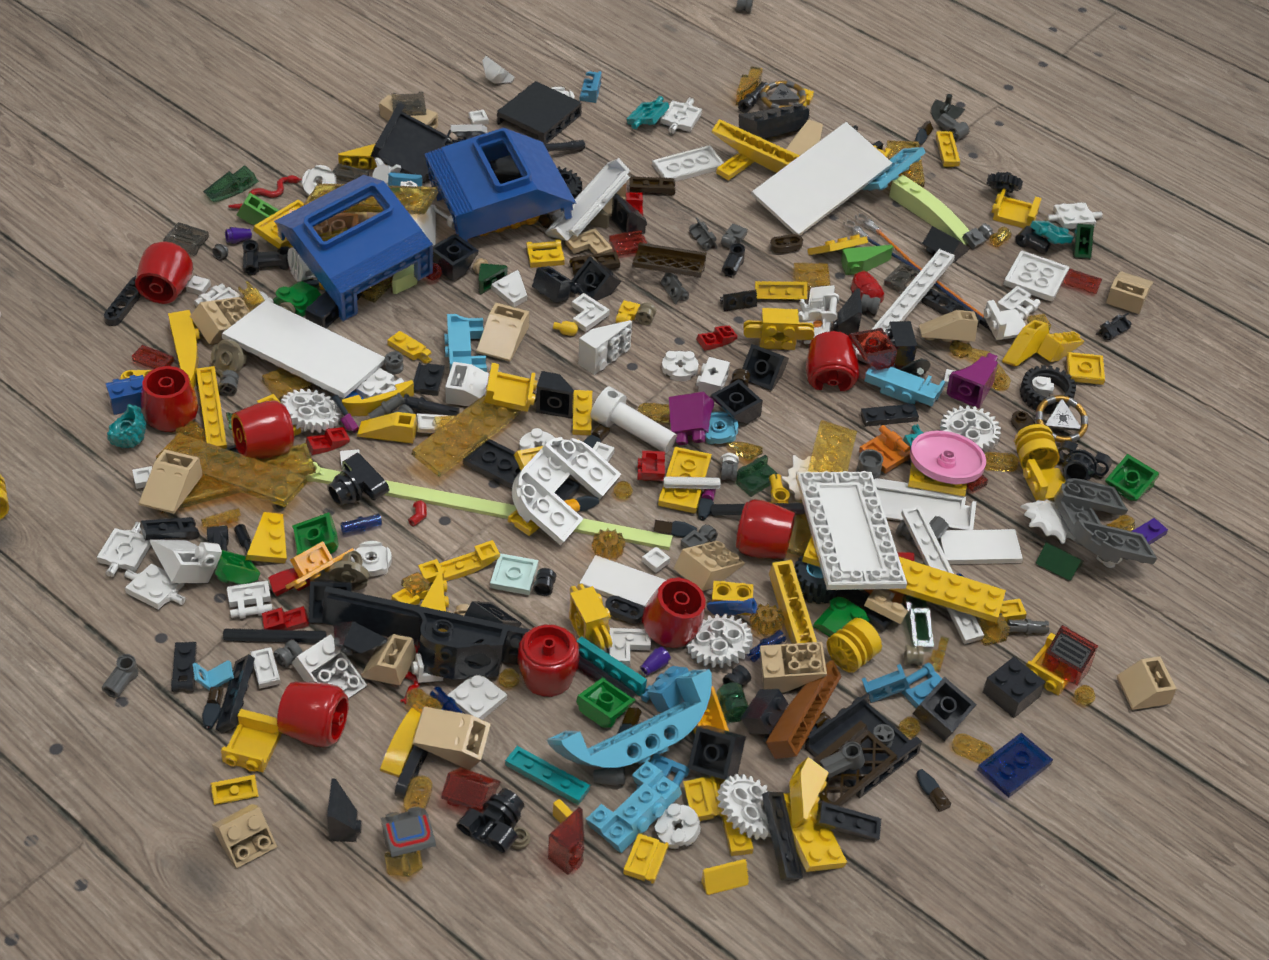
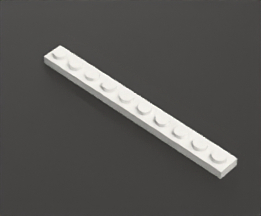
[855,249,955,364]

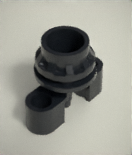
[1058,441,1112,481]
[327,452,390,506]
[456,788,525,853]

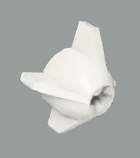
[482,56,515,84]
[373,158,401,186]

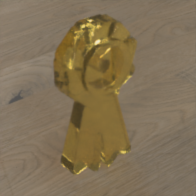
[950,340,990,362]

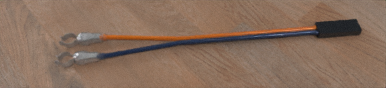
[843,213,1003,340]

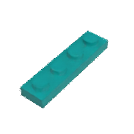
[577,636,647,697]
[505,746,590,805]

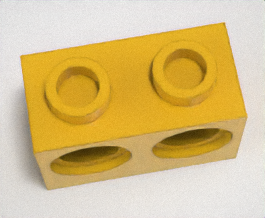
[711,581,754,616]

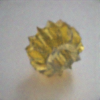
[592,528,625,560]
[749,603,784,637]

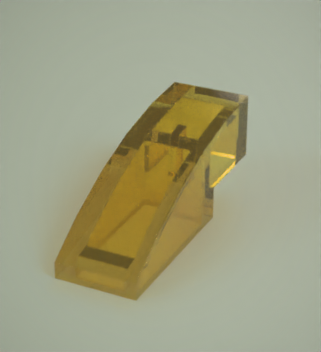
[736,66,763,106]

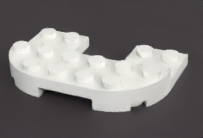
[512,437,621,545]

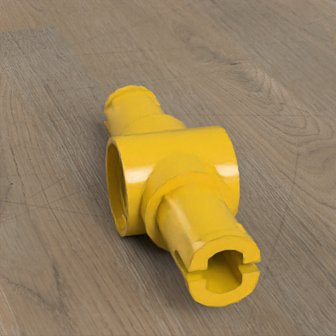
[769,474,790,503]

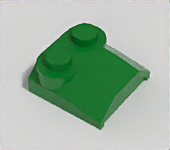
[273,281,321,317]
[1105,454,1159,501]
[292,512,339,555]
[215,550,261,585]
[813,597,870,637]
[576,677,636,728]

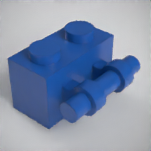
[105,375,144,415]

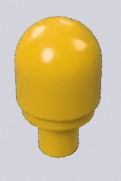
[553,321,578,336]

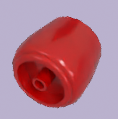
[135,241,194,304]
[806,331,859,391]
[141,366,198,432]
[231,401,294,458]
[736,499,795,559]
[642,578,706,648]
[518,624,579,697]
[277,682,349,748]

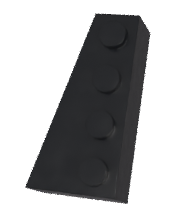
[739,103,810,139]

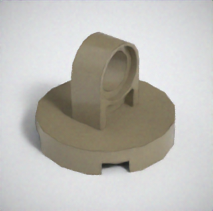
[211,340,248,375]
[329,551,370,590]

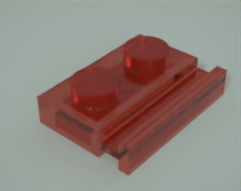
[609,230,647,256]

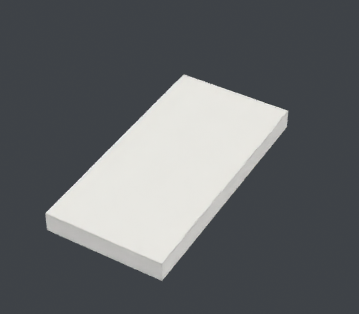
[652,145,724,182]
[939,529,1023,565]
[580,555,666,609]

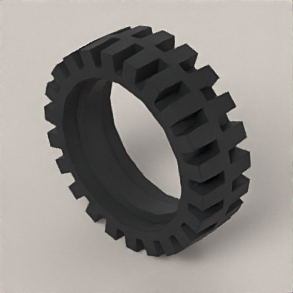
[1020,365,1076,414]

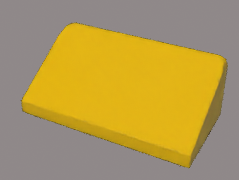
[211,774,258,805]
[701,859,749,895]

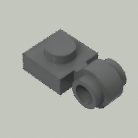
[962,223,994,250]
[721,224,748,249]
[681,524,718,548]

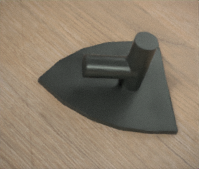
[931,94,965,124]
[899,358,931,377]

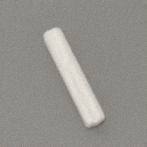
[663,477,721,489]

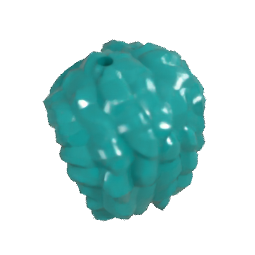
[107,404,146,448]

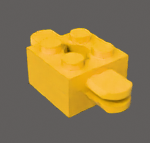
[743,308,815,350]
[569,583,612,650]

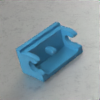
[579,71,602,103]
[862,664,910,703]

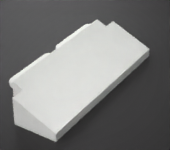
[545,158,630,241]
[874,478,976,530]

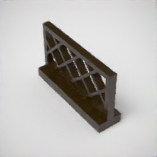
[632,242,707,278]
[813,721,898,806]

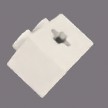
[696,357,730,397]

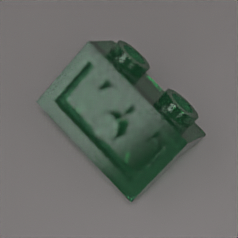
[736,455,778,497]

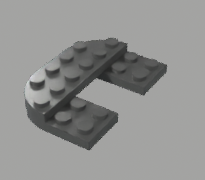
[1054,479,1157,565]

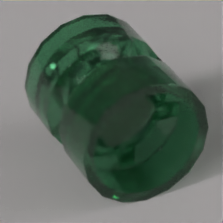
[716,682,749,723]

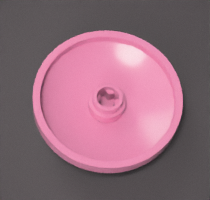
[910,431,986,484]

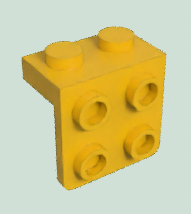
[1023,459,1066,501]

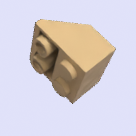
[361,634,416,686]
[1117,656,1176,710]
[212,804,277,868]

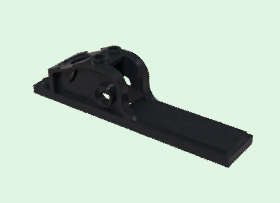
[322,586,530,680]

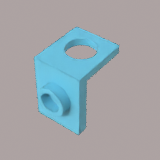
[193,660,234,691]

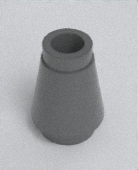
[593,766,625,786]

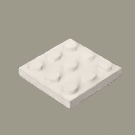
[1003,250,1069,302]

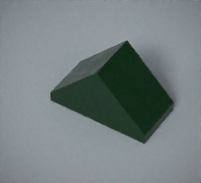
[1072,223,1094,259]
[478,263,508,295]

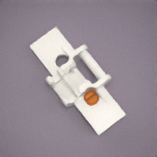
[798,285,839,344]

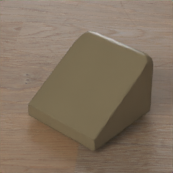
[589,209,609,229]

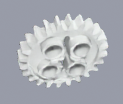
[281,389,341,433]
[940,405,1001,452]
[686,614,753,668]
[717,774,773,840]

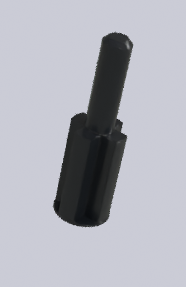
[234,524,251,553]

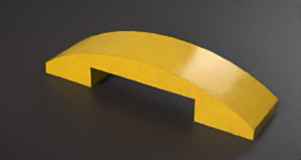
[342,380,414,416]
[418,540,500,582]
[380,703,426,777]

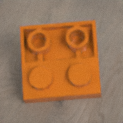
[859,425,910,473]

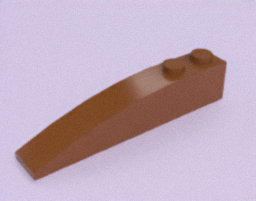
[766,660,842,759]

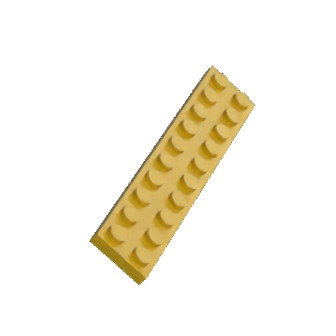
[802,535,1006,623]

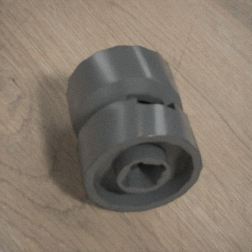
[856,449,883,479]

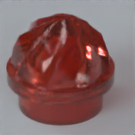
[426,263,442,281]

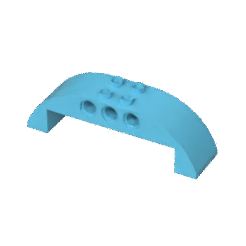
[547,669,712,768]

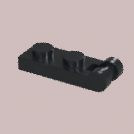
[140,517,200,540]
[171,642,197,692]

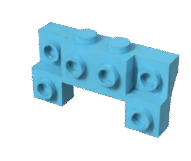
[444,314,487,372]
[864,357,945,406]
[586,761,682,853]

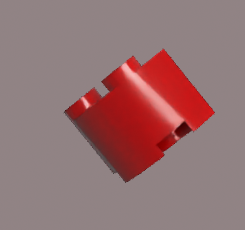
[637,450,665,481]

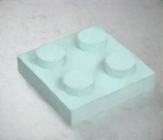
[490,553,538,595]

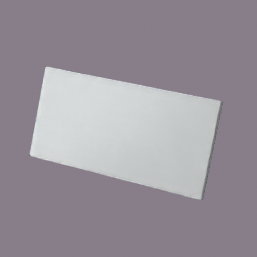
[751,122,892,236]
[222,300,386,398]
[796,471,907,590]

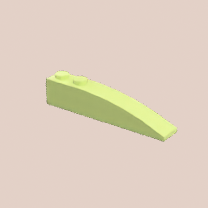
[889,175,969,245]

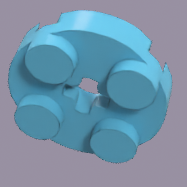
[705,412,738,444]

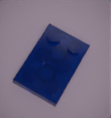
[977,732,1053,798]

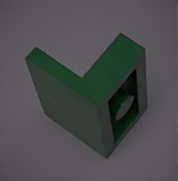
[1036,543,1084,580]

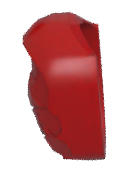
[851,271,885,303]

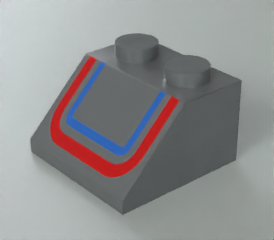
[380,807,436,857]

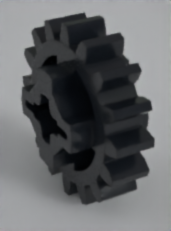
[986,172,1023,193]

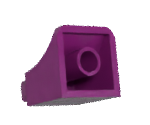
[947,353,998,409]
[669,392,714,446]

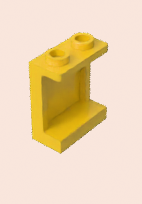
[991,189,1042,228]
[484,363,538,412]
[1026,633,1080,696]
[221,709,282,773]

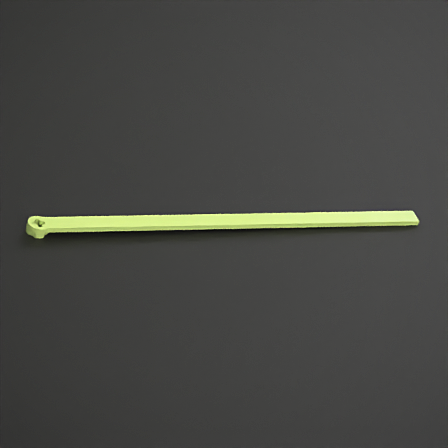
[301,461,673,550]

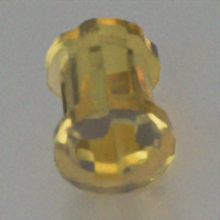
[989,226,1012,248]

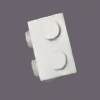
[984,300,1026,340]

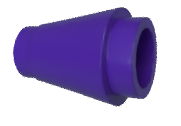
[225,227,252,244]
[640,647,671,676]

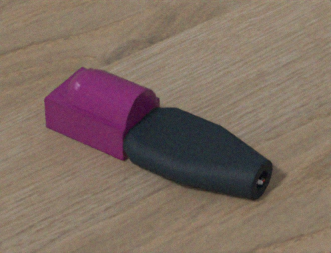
[332,395,359,433]
[697,489,716,521]

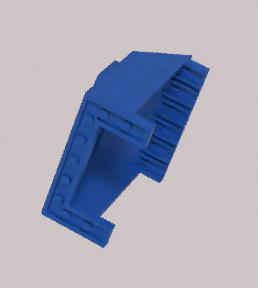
[424,128,576,241]
[274,175,433,321]

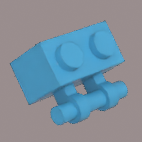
[641,666,689,712]

